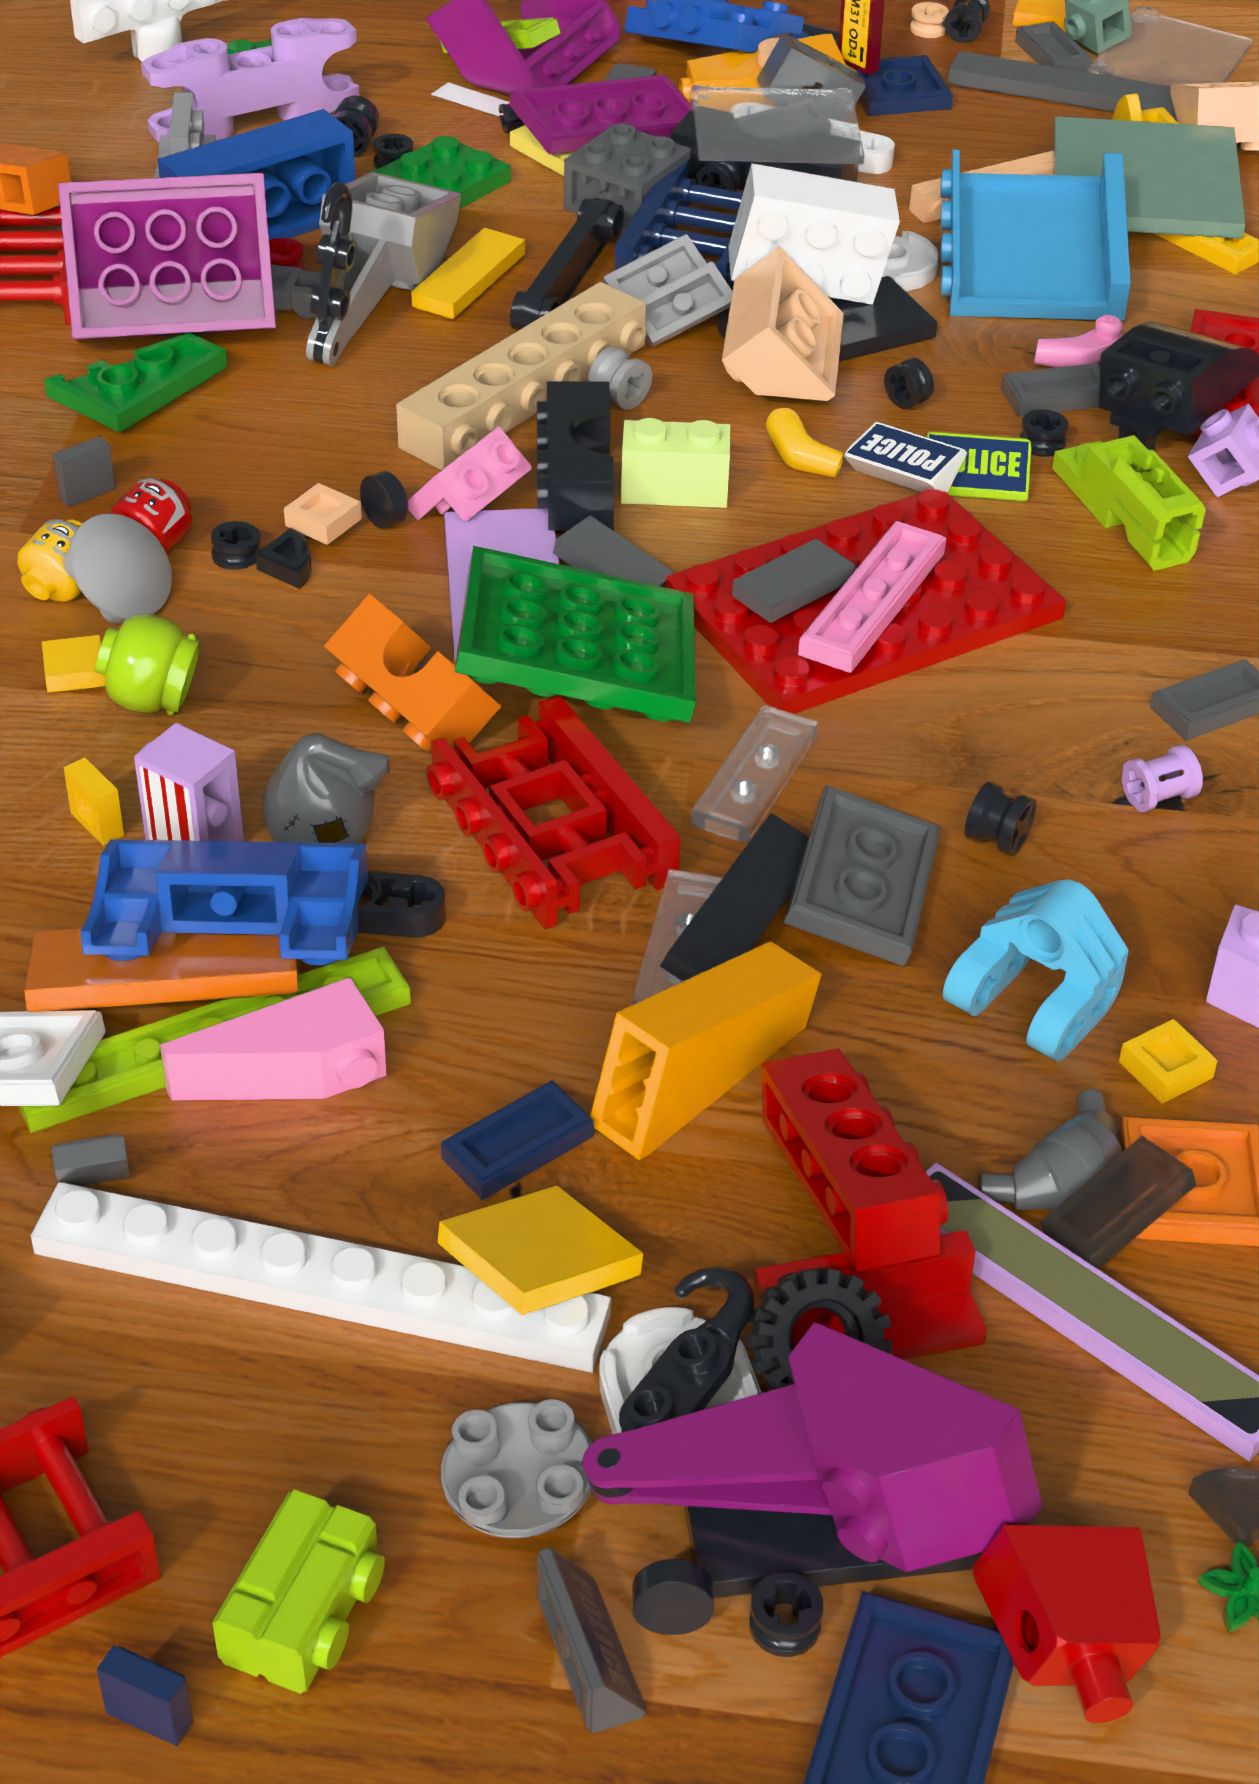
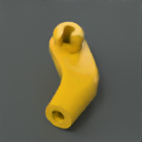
[766,408,845,478]

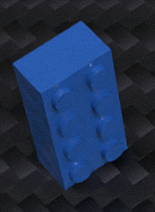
[158,109,355,240]

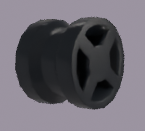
[965,781,1037,856]

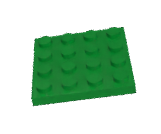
[455,545,696,723]

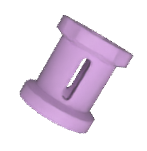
[1122,745,1203,812]

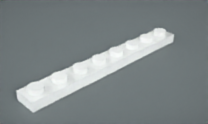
[31,1182,611,1373]

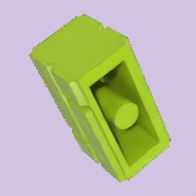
[212,1489,385,1694]

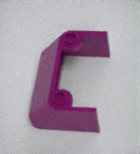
[426,0,620,95]

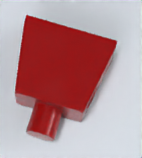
[971,1525,1161,1723]

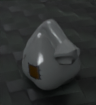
[263,733,390,844]

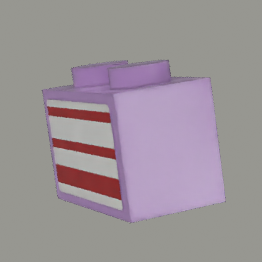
[134,723,244,841]

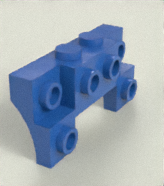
[624,0,804,53]
[80,839,368,965]

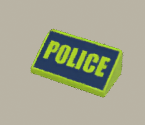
[926,432,1031,502]

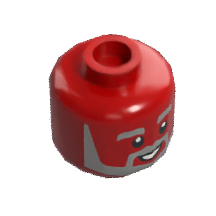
[110,478,192,554]

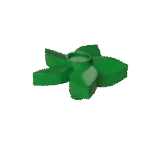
[1197,1541,1259,1633]

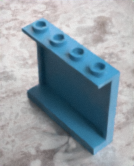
[940,149,1131,321]

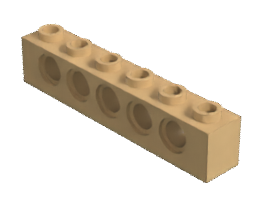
[396,282,646,470]

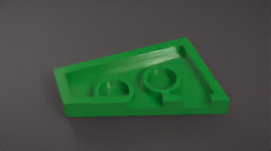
[44,333,228,433]

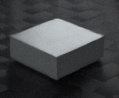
[53,436,115,507]
[51,1134,131,1186]

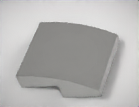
[603,234,733,347]

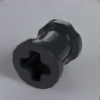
[944,0,990,43]

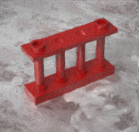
[0,207,71,325]
[0,1396,161,1657]

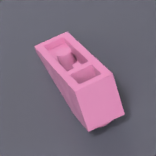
[160,977,387,1100]

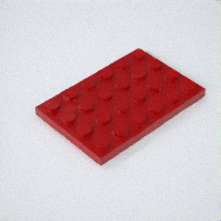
[665,489,1066,719]

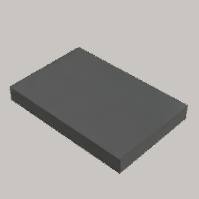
[784,785,941,966]

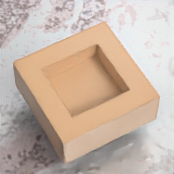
[284,483,362,545]

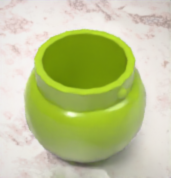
[95,613,201,715]

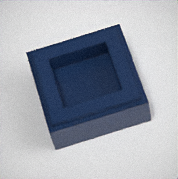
[97,1645,193,1746]

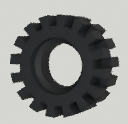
[746,1269,893,1391]

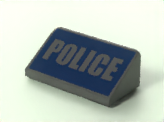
[536,1547,646,1734]

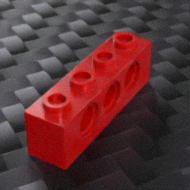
[761,1048,949,1272]

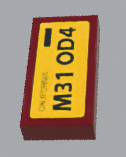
[838,0,885,75]

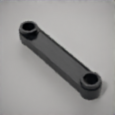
[510,198,624,330]

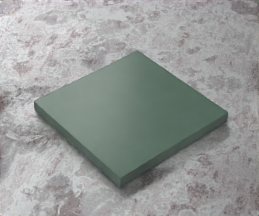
[1053,116,1245,239]

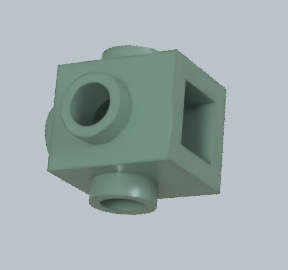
[1064,0,1132,54]

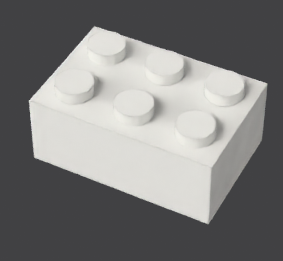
[728,163,900,305]

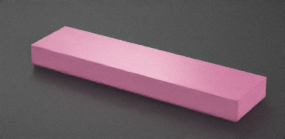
[798,521,946,673]

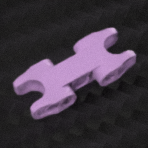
[141,17,359,142]

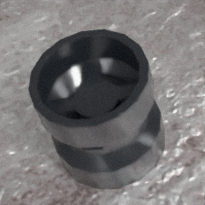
[334,95,380,157]

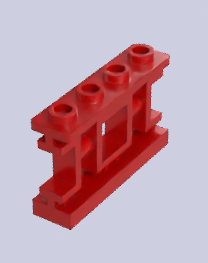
[426,695,680,929]

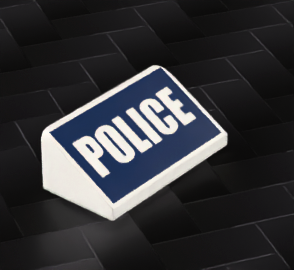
[844,422,967,493]

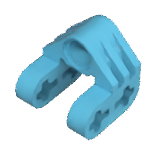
[943,879,1129,1062]

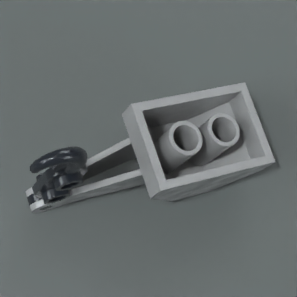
[306,172,461,366]

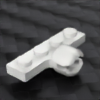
[70,0,225,62]

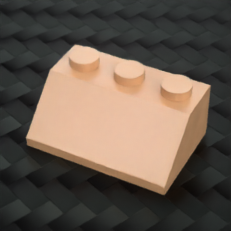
[1170,81,1259,150]
[722,246,844,401]

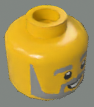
[17,519,82,602]

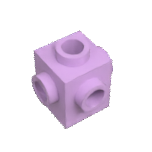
[1188,404,1259,497]

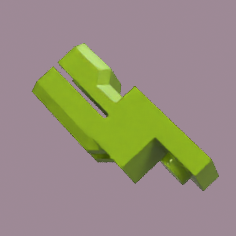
[1052,435,1206,571]

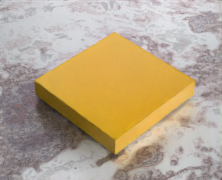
[438,1185,643,1315]

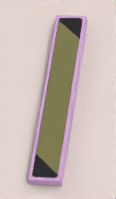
[926,1162,1259,1462]

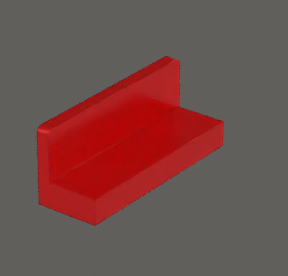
[753,1230,987,1360]

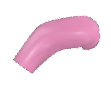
[1034,315,1123,368]

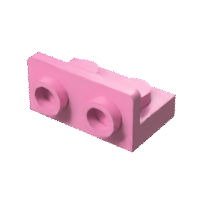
[408,426,531,521]

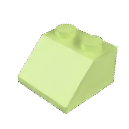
[621,418,730,508]

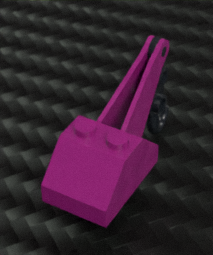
[582,1266,1043,1572]

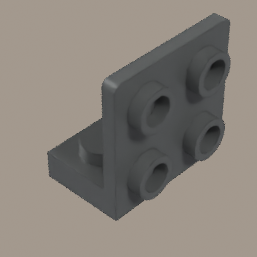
[564,123,691,231]

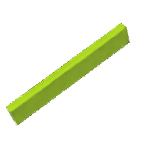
[18,946,411,1133]

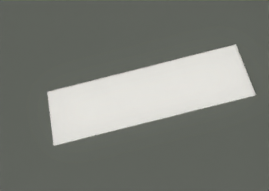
[431,83,510,116]

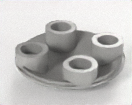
[62,514,172,624]
[441,1399,592,1538]

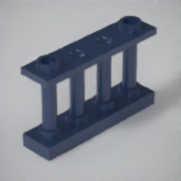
[615,160,743,291]

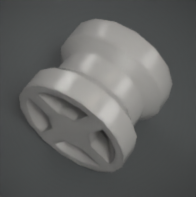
[588,346,653,410]

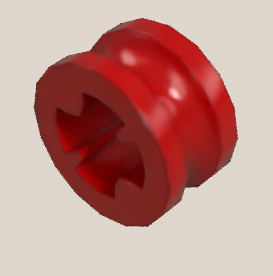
[269,238,304,270]

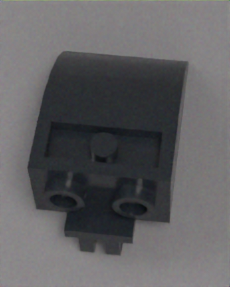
[1099,322,1259,450]

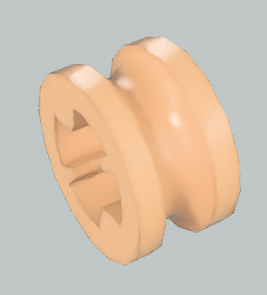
[910,2,949,38]

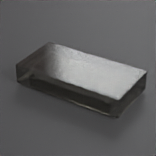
[1040,1136,1196,1269]

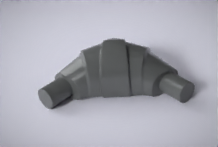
[978,1089,1123,1213]

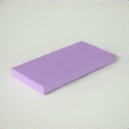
[444,508,559,661]

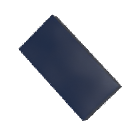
[441,1080,594,1201]

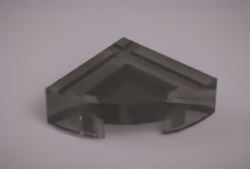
[1188,1468,1259,1547]

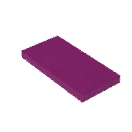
[509,75,695,154]

